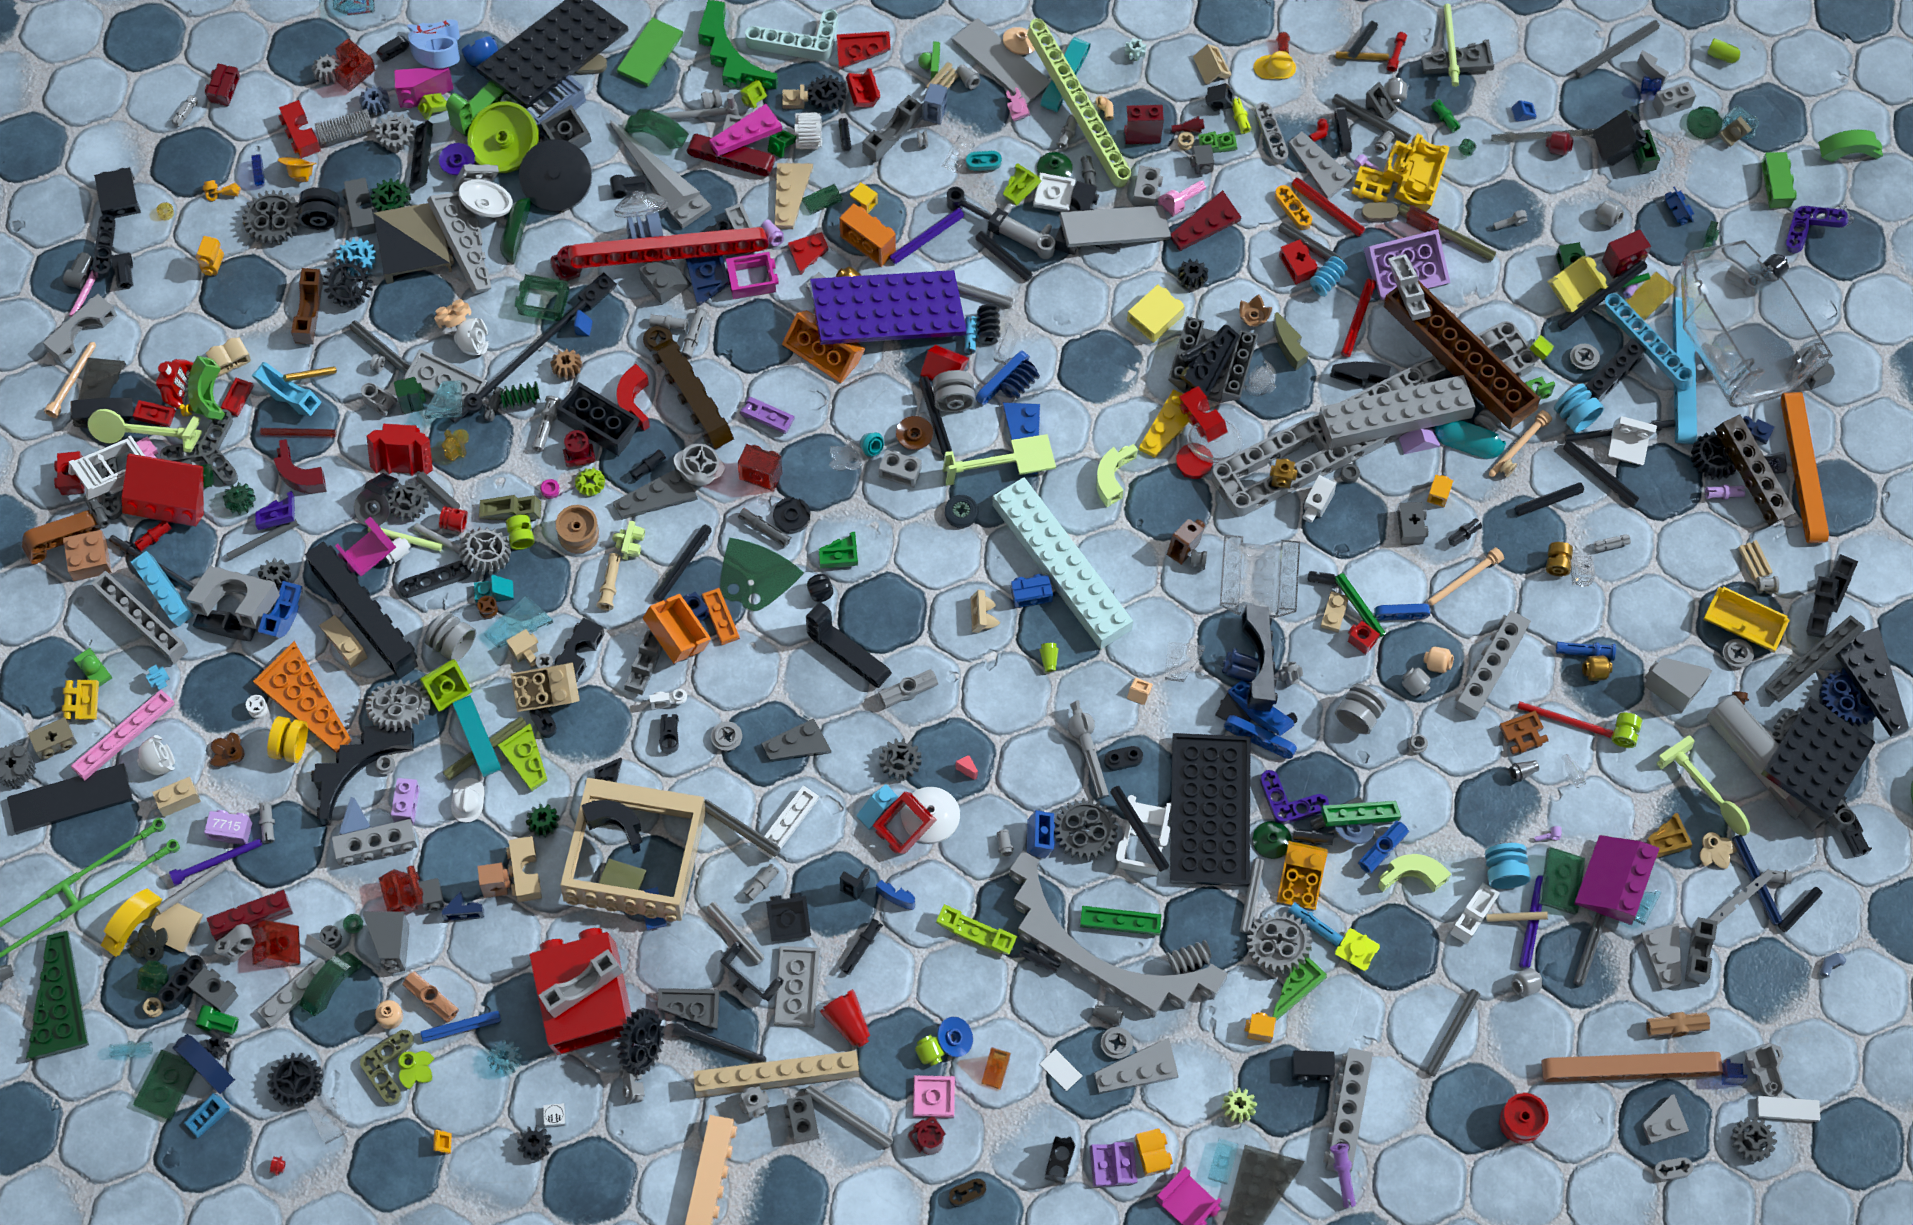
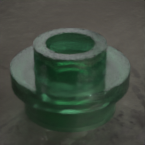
[343,914,363,934]

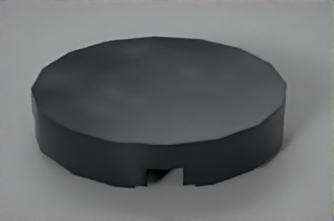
[773,497,811,533]

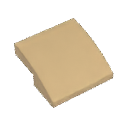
[151,899,204,952]

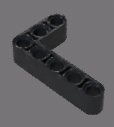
[806,602,892,688]

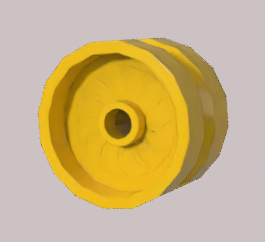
[267,716,308,763]

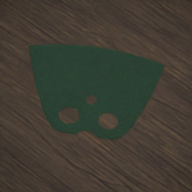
[720,538,804,611]

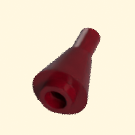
[1171,116,1205,133]

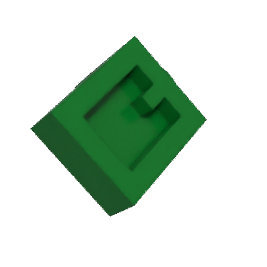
[767,129,796,158]

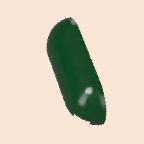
[500,198,532,264]

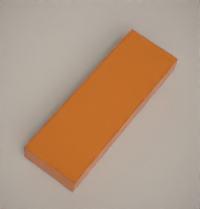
[701,588,740,645]

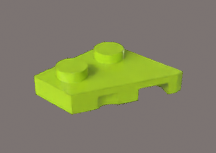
[1003,163,1042,206]

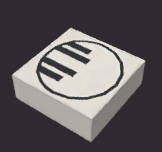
[543,1103,565,1127]

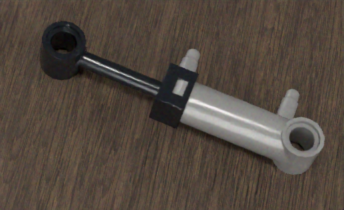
[946,187,1055,259]

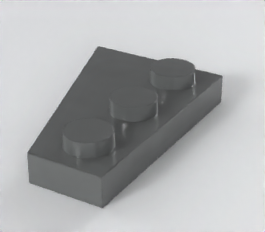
[657,988,720,1031]

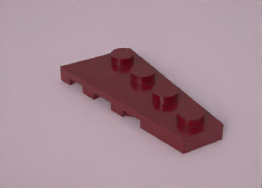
[1170,190,1242,251]

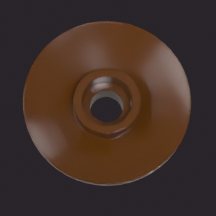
[896,416,933,450]

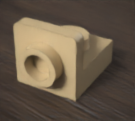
[783,85,808,109]

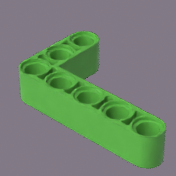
[446,82,506,136]

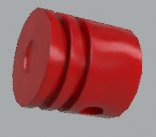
[439,506,468,533]

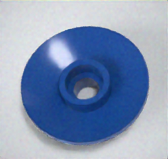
[937,1017,973,1057]

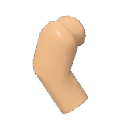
[1095,96,1114,121]

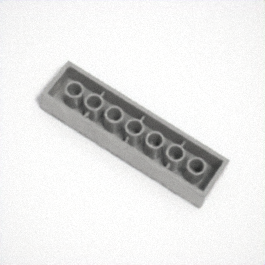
[1318,375,1475,450]

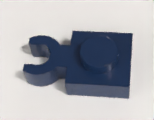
[1743,416,1775,444]

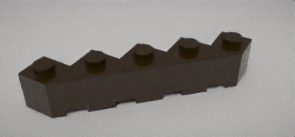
[652,339,734,449]

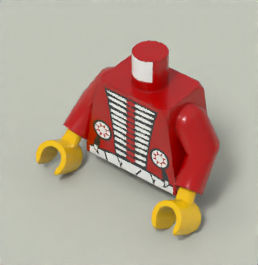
[156,359,193,417]

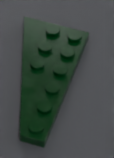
[26,931,89,1061]

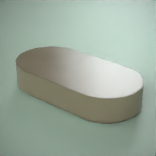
[575,55,607,74]
[1362,202,1398,221]

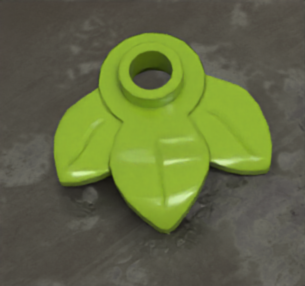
[398,1051,435,1089]

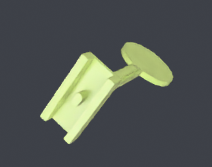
[88,409,202,452]
[1657,735,1750,836]

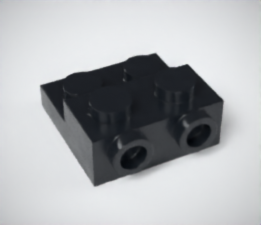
[766,892,811,942]

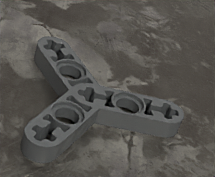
[160,409,238,486]

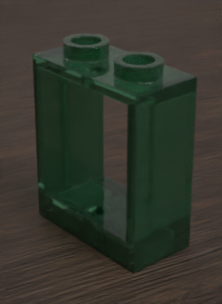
[515,274,570,321]

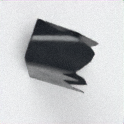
[1044,1136,1076,1184]

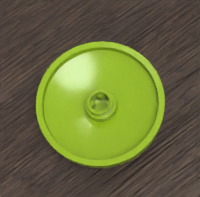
[468,101,539,173]

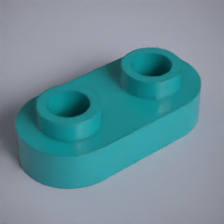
[966,151,1002,171]

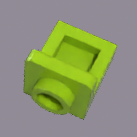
[740,80,767,109]
[418,93,447,120]

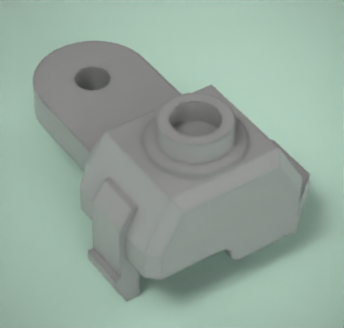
[1745,1043,1784,1097]

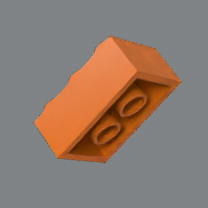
[839,203,896,267]

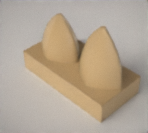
[970,589,1000,633]

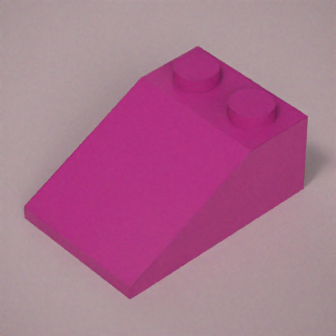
[395,67,453,108]

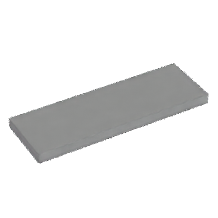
[952,18,1050,106]
[1059,205,1171,247]

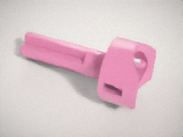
[1158,181,1206,217]

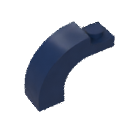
[172,1034,235,1094]

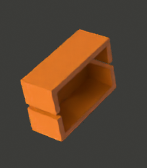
[643,594,711,664]

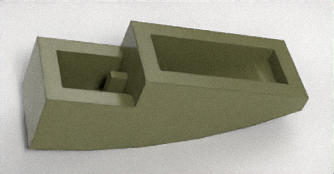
[1273,312,1309,370]
[479,495,541,521]

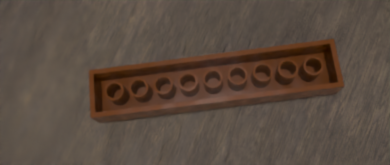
[1384,280,1540,430]

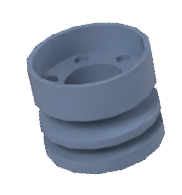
[626,210,663,239]

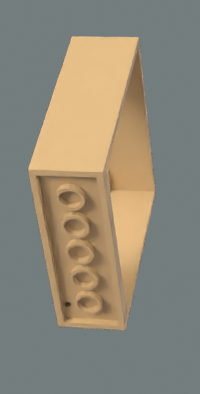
[561,778,706,922]

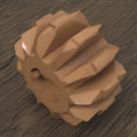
[550,348,583,381]

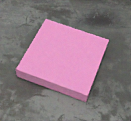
[913,1076,955,1118]

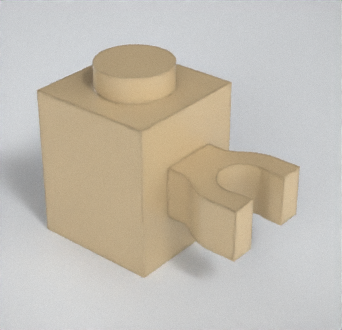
[506,629,538,668]

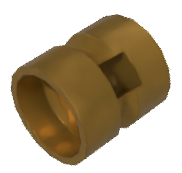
[1546,542,1573,577]

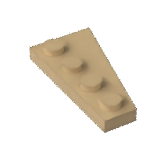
[775,163,813,229]

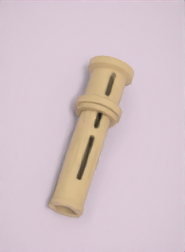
[596,553,621,611]

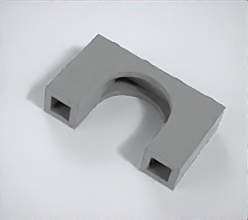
[186,566,280,629]

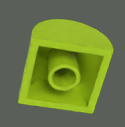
[419,659,472,712]

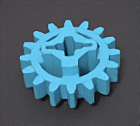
[336,238,377,276]

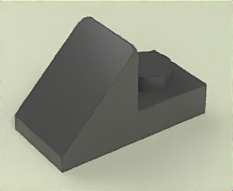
[1365,82,1398,121]

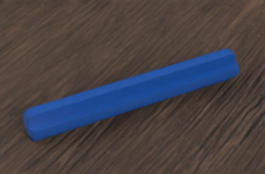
[421,1011,501,1042]

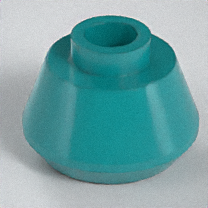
[860,432,884,457]

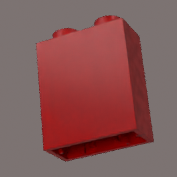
[529,928,631,1055]

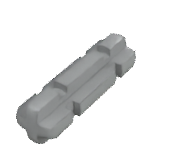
[172,95,198,127]
[1593,534,1631,552]

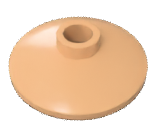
[1003,27,1035,55]

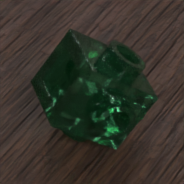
[137,961,169,994]

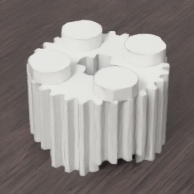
[795,113,822,149]

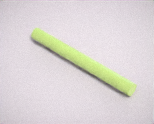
[368,527,443,552]

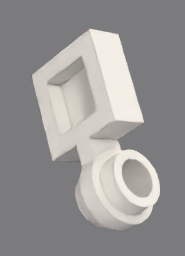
[649,689,687,710]

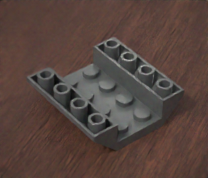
[1168,316,1258,403]

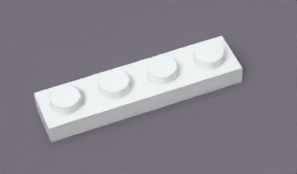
[757,786,819,859]

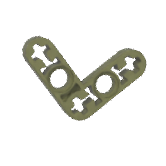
[360,1029,414,1105]

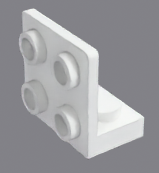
[1607,416,1657,466]

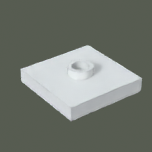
[1033,173,1075,212]

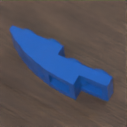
[1228,680,1294,736]

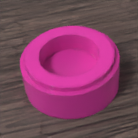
[540,479,560,499]

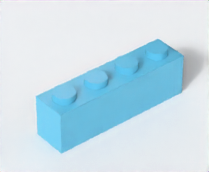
[131,551,194,627]

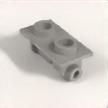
[619,1065,645,1105]

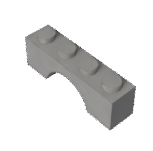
[43,294,117,364]
[539,950,623,1018]

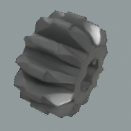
[258,558,291,588]

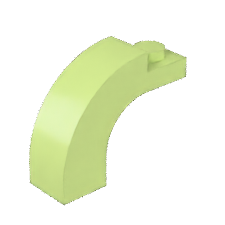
[1096,444,1138,507]
[1378,854,1451,892]

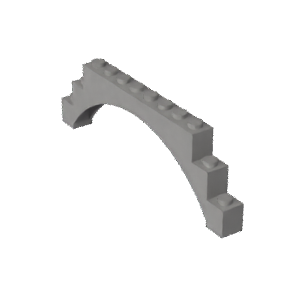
[1009,850,1228,1018]

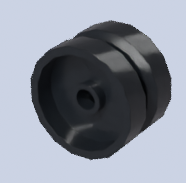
[298,187,340,230]

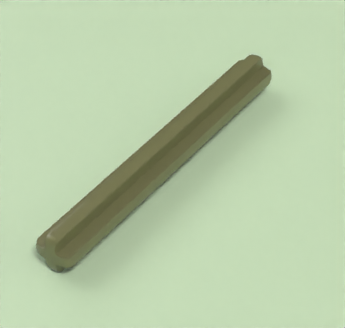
[443,717,526,781]

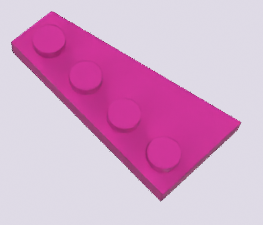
[710,104,782,156]

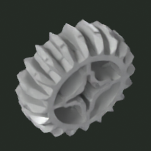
[459,526,511,576]

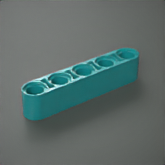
[1040,37,1091,112]
[452,695,502,777]

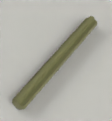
[1398,204,1496,261]

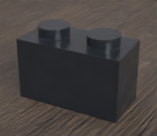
[1291,1050,1335,1083]

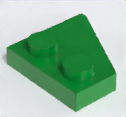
[819,532,858,569]

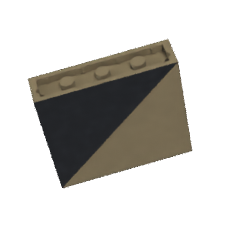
[373,203,454,284]

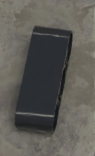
[158,955,208,1010]

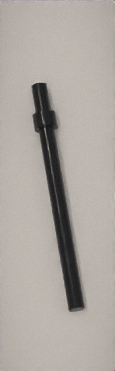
[1565,419,1676,442]
[109,535,195,591]

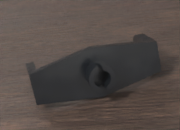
[720,941,784,1002]

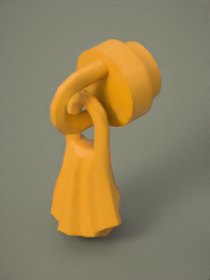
[203,180,241,201]

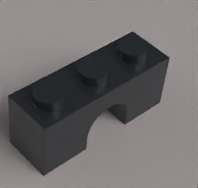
[1806,576,1839,638]
[554,618,605,682]

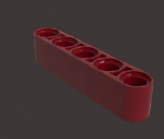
[687,134,776,177]

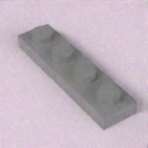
[257,957,334,1027]

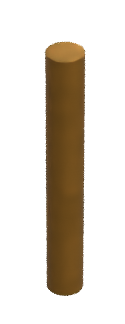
[1335,51,1389,61]
[283,366,337,382]

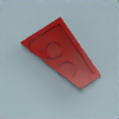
[836,31,891,70]

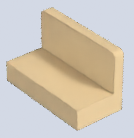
[1193,44,1231,84]

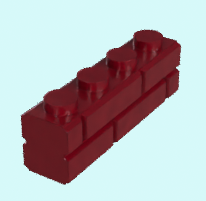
[207,889,293,942]

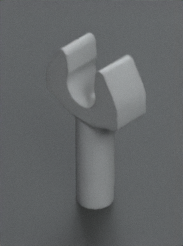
[1493,210,1528,230]

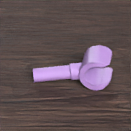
[1354,154,1379,171]
[1534,826,1562,842]

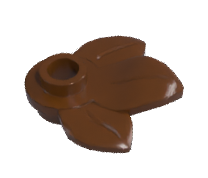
[210,732,244,767]

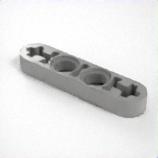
[1255,102,1288,164]

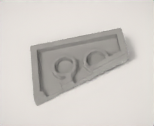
[1640,923,1682,991]

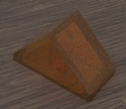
[981,1047,1011,1090]

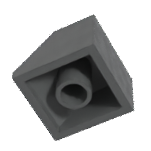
[639,260,692,305]

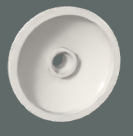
[458,179,513,218]
[901,787,960,844]

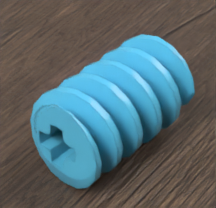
[1310,256,1348,297]

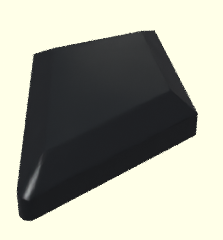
[594,758,622,782]

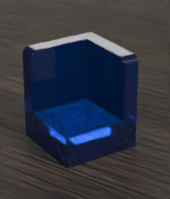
[1721,1059,1748,1085]

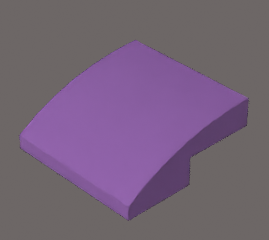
[1089,1142,1138,1187]

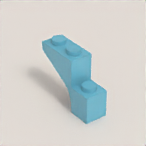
[252,362,322,416]

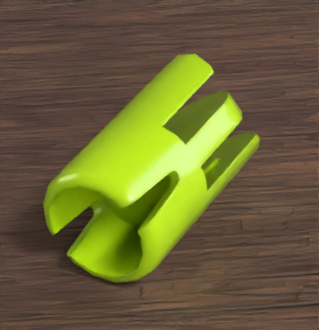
[1707,38,1741,63]

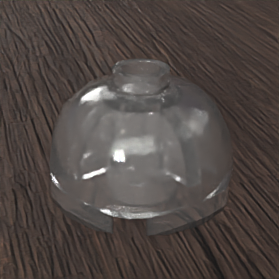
[1243,359,1277,397]

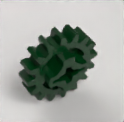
[371,178,411,212]

